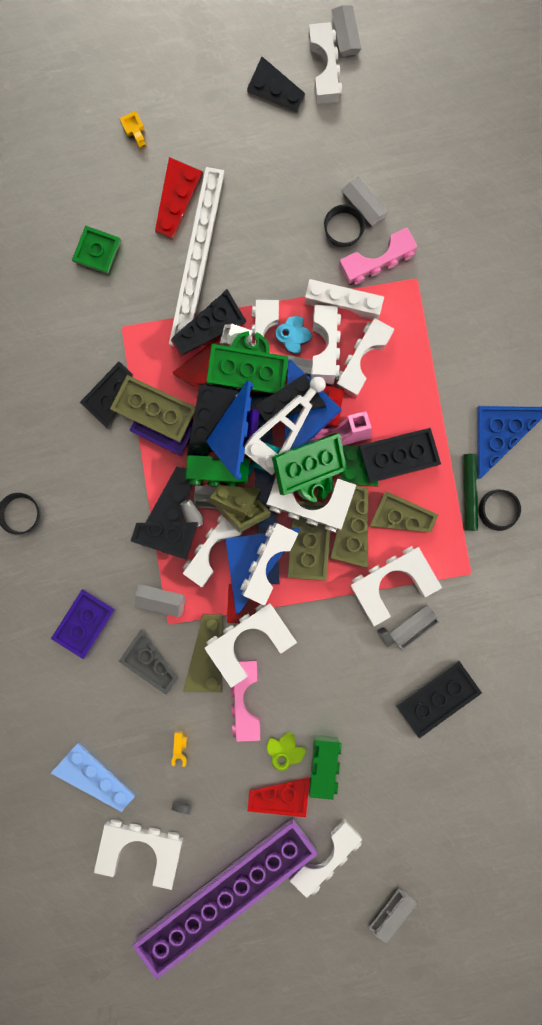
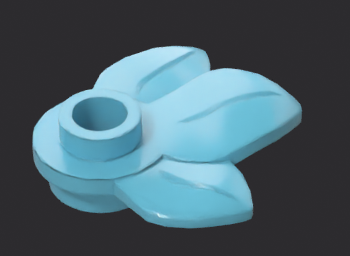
[275,316,312,353]

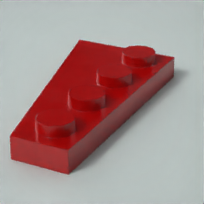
[155,157,203,240]

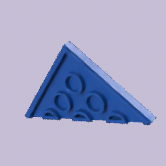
[285,359,342,450]
[206,380,253,480]
[477,406,542,479]
[225,528,300,614]

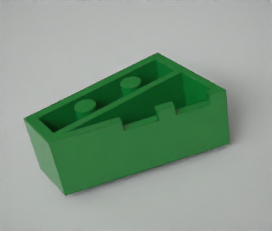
[184,455,249,487]
[309,735,342,800]

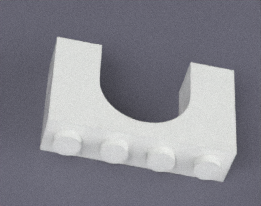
[267,478,356,533]
[349,546,442,626]
[205,603,297,688]
[94,819,183,890]

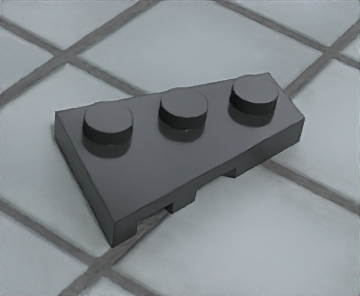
[119,629,178,695]

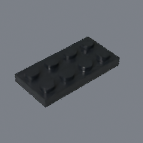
[358,428,441,484]
[396,661,482,739]

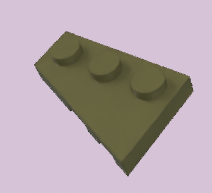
[369,491,438,533]

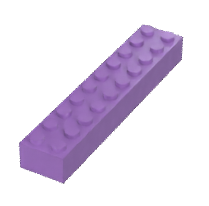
[132,817,317,980]

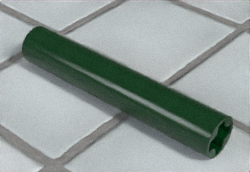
[463,454,478,531]

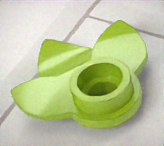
[267,732,306,771]

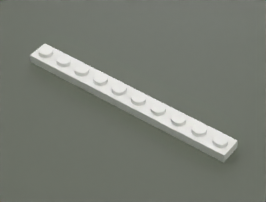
[169,167,225,347]

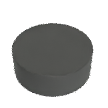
[377,627,394,647]
[171,802,192,814]

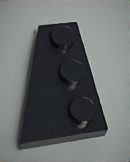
[247,56,305,113]
[80,361,133,429]
[255,374,326,422]
[131,522,199,560]

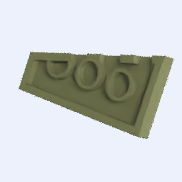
[330,485,368,568]
[183,614,223,692]

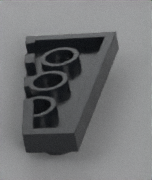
[171,289,246,357]
[186,383,238,457]
[145,466,192,523]

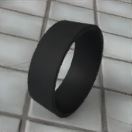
[324,204,365,247]
[478,489,521,531]
[0,493,40,535]

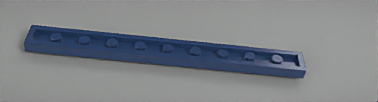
[251,393,280,585]

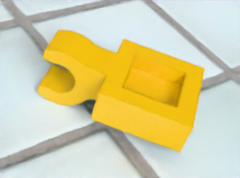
[119,110,146,148]
[171,731,187,767]

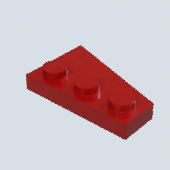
[172,336,221,390]
[247,777,310,817]

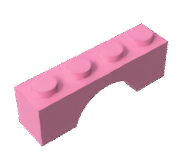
[339,227,417,285]
[308,411,372,446]
[230,660,260,742]

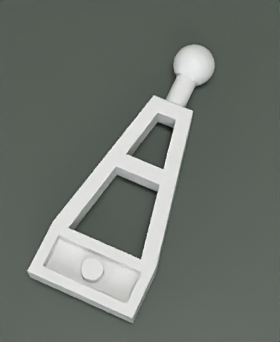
[243,377,326,475]

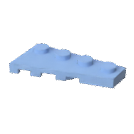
[51,743,136,812]

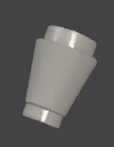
[180,499,204,527]

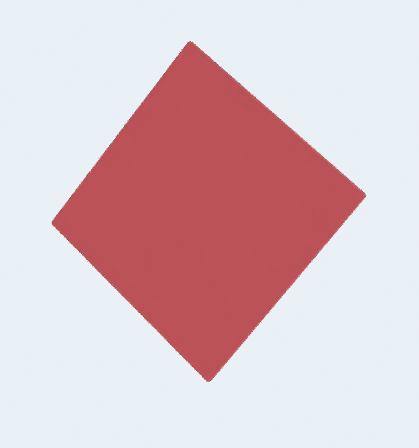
[122,279,471,625]

